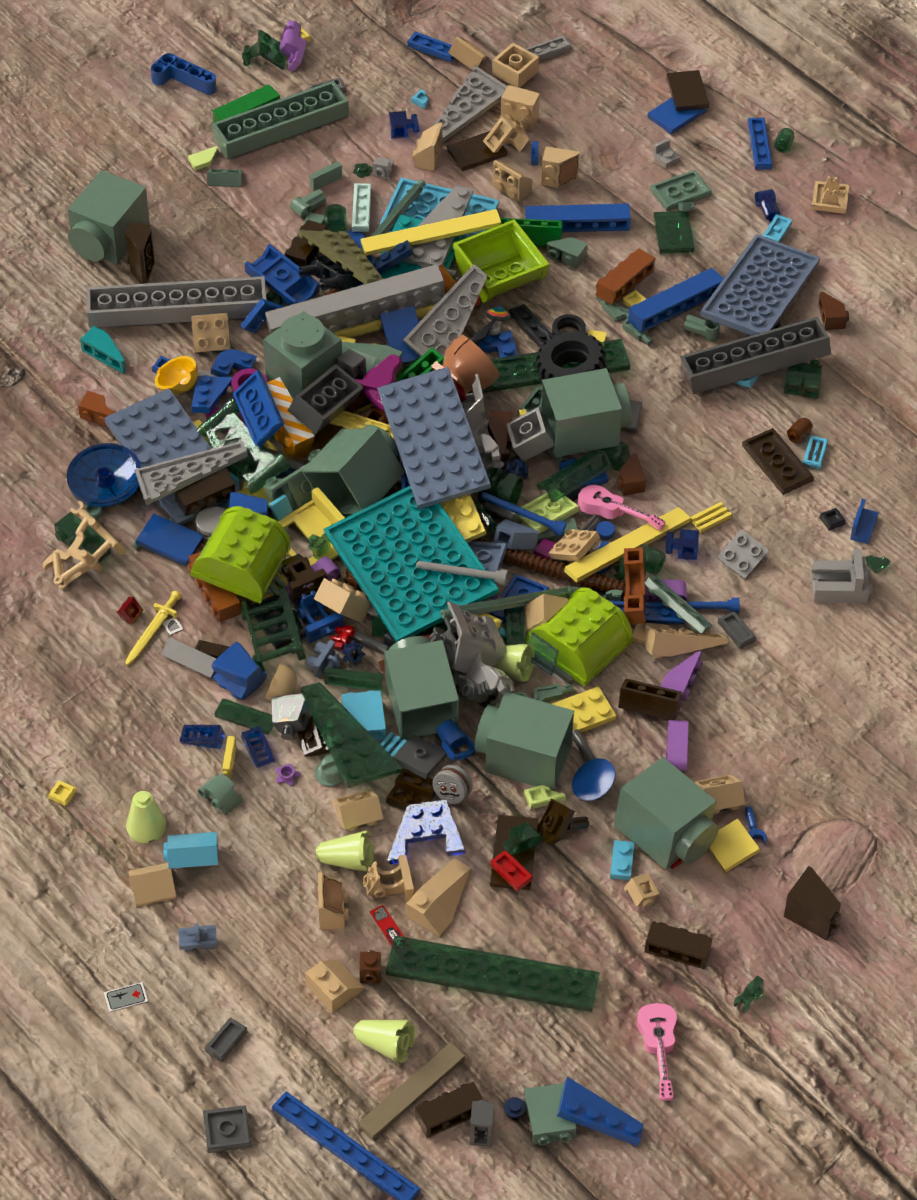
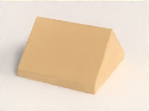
[448,36,488,69]
[524,594,569,633]
[128,863,176,907]

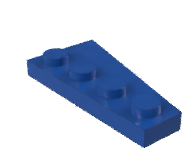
[557,1077,644,1146]

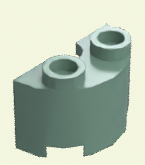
[198,773,243,815]

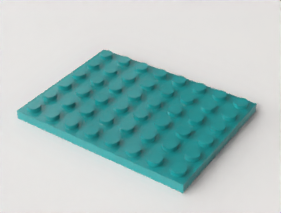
[323,486,499,642]

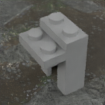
[812,549,872,603]

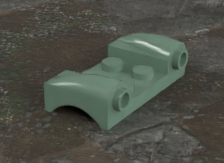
[263,449,320,511]

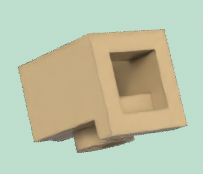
[624,873,660,908]

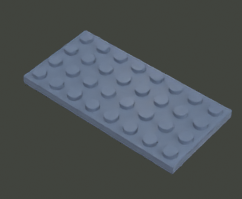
[700,234,820,336]
[377,367,491,510]
[104,388,241,525]

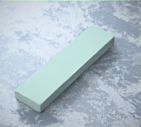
[352,183,371,232]

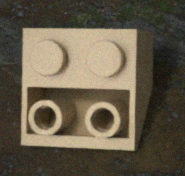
[493,160,533,202]

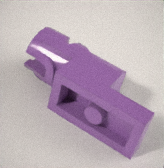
[280,20,307,72]

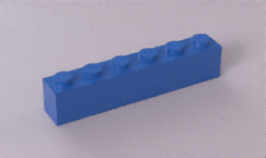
[525,203,631,232]
[628,268,724,333]

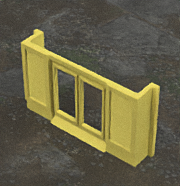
[263,487,345,599]

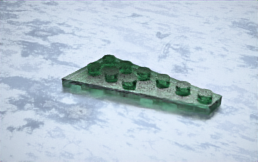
[301,682,403,788]

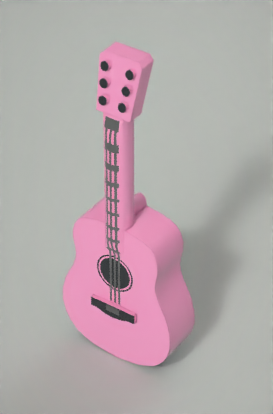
[577,485,665,531]
[637,1003,677,1101]

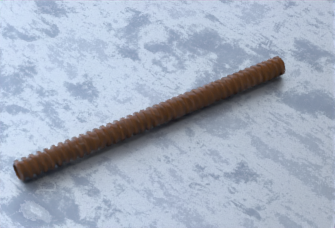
[472,538,626,597]

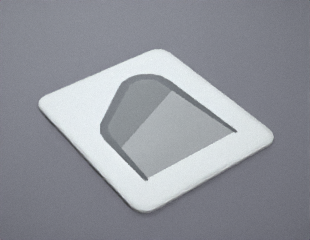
[162,617,183,635]

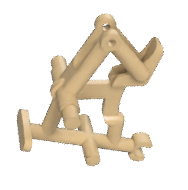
[43,501,126,590]

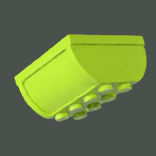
[453,219,550,303]
[190,506,291,604]
[525,588,633,687]

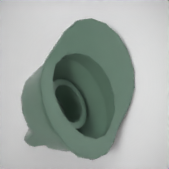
[315,754,362,786]

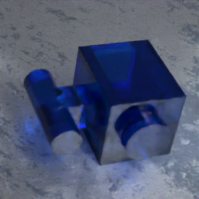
[389,111,420,139]
[665,529,699,560]

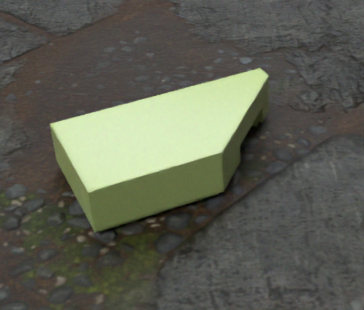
[188,146,218,171]
[524,785,566,810]

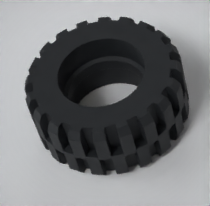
[536,331,607,386]

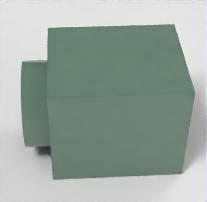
[68,170,150,264]
[264,311,342,399]
[541,368,632,457]
[302,425,405,515]
[384,636,459,740]
[475,691,574,791]
[614,757,719,870]

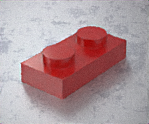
[490,850,533,892]

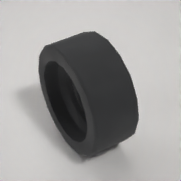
[552,314,586,335]

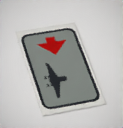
[104,982,148,1012]

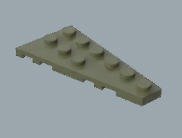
[298,230,383,284]

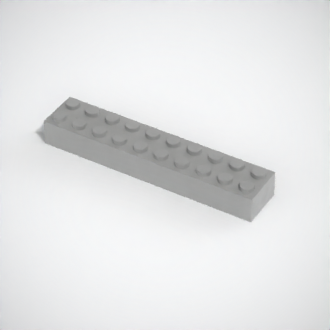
[265,264,445,334]
[86,276,266,328]

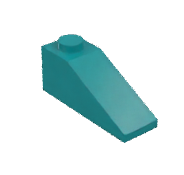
[80,326,126,374]

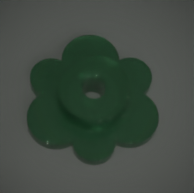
[353,163,372,178]

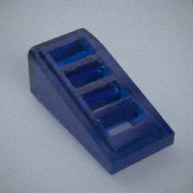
[179,725,225,749]
[241,726,275,768]

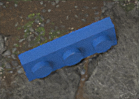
[407,31,455,62]

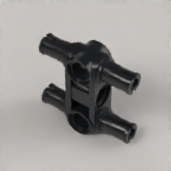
[298,256,361,291]

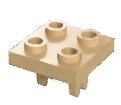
[811,176,849,214]
[191,313,230,352]
[548,529,600,564]

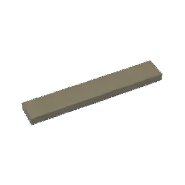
[358,1042,465,1140]

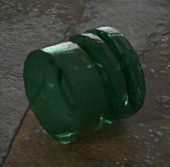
[478,467,524,505]

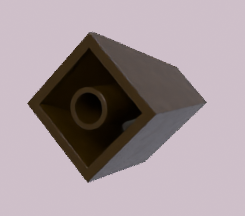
[784,866,842,941]

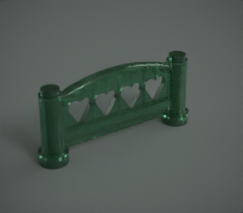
[196,397,292,495]

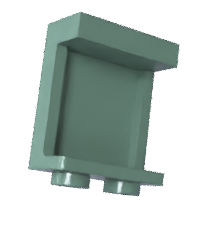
[523,1083,576,1145]

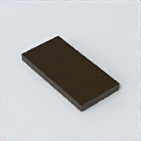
[742,428,814,495]
[490,814,538,890]

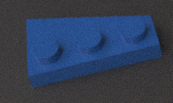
[191,375,233,413]

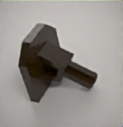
[538,798,590,845]

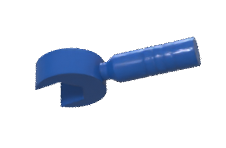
[745,806,767,846]

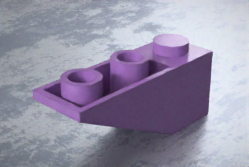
[660,651,703,707]

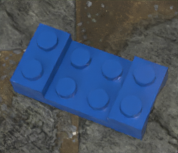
[245,244,320,306]

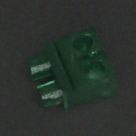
[784,359,822,398]

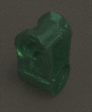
[503,822,542,854]

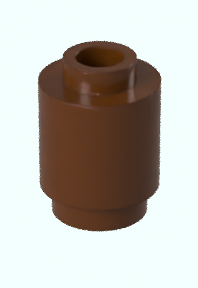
[787,417,813,444]

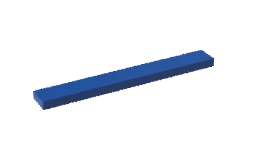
[272,1091,421,1200]

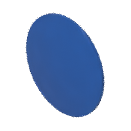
[572,758,616,801]

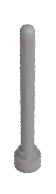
[416,561,508,585]

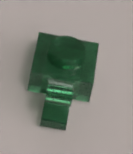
[733,975,764,1013]

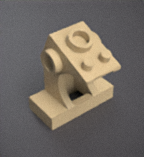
[483,116,530,153]
[363,855,414,901]

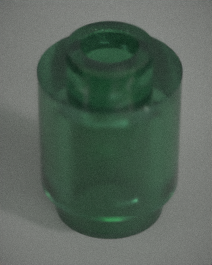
[774,128,795,153]

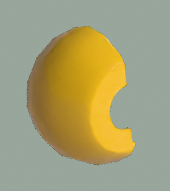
[155,356,198,396]

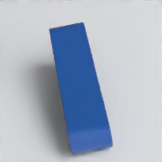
[151,53,217,95]

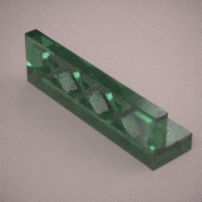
[537,450,612,502]

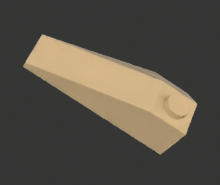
[644,623,729,659]
[406,858,471,937]

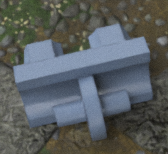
[306,640,341,678]
[178,923,217,952]

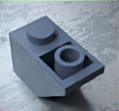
[493,519,540,549]

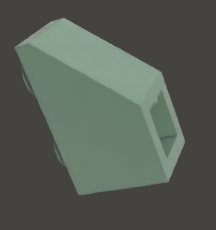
[546,237,588,269]

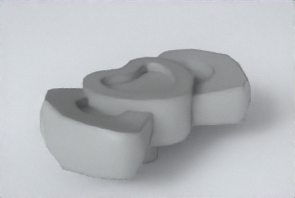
[488,321,502,335]

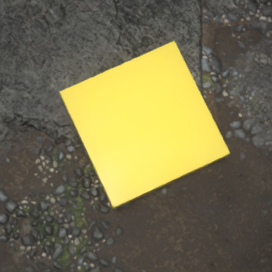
[709,819,760,872]

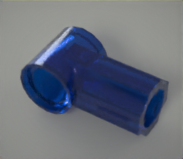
[755,189,780,222]

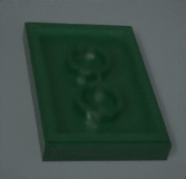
[653,211,694,254]

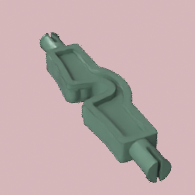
[596,296,653,346]
[487,684,574,708]

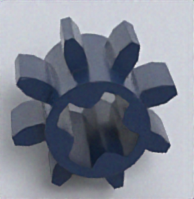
[506,459,529,482]
[340,640,366,666]

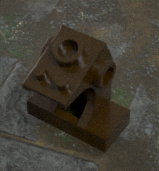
[281,554,327,601]

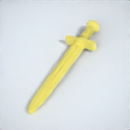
[126,591,182,666]

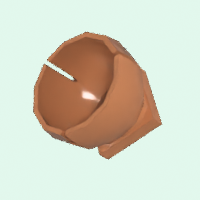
[431,334,500,394]

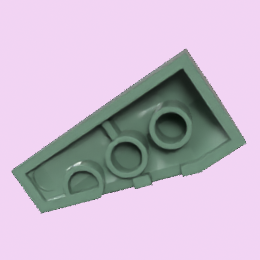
[342,342,403,373]

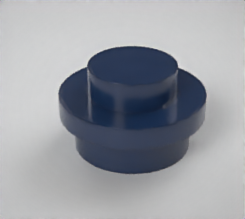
[504,1097,526,1119]

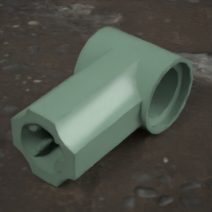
[290,189,326,219]
[684,315,720,342]

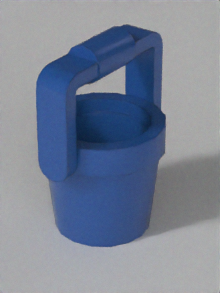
[436,719,476,761]

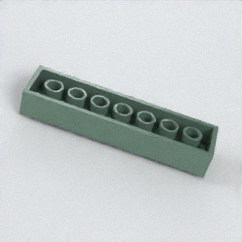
[212,81,349,159]

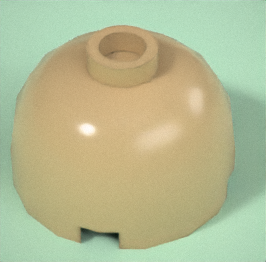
[264,663,299,702]

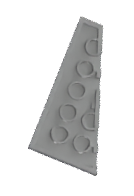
[433,65,507,143]
[402,185,473,266]
[403,264,488,357]
[135,441,248,506]

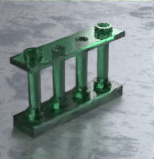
[240,588,306,672]

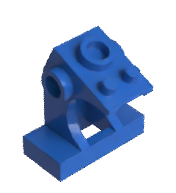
[297,590,343,644]

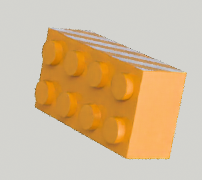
[267,377,315,459]

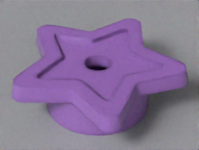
[275,763,301,786]

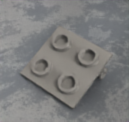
[717,529,770,579]

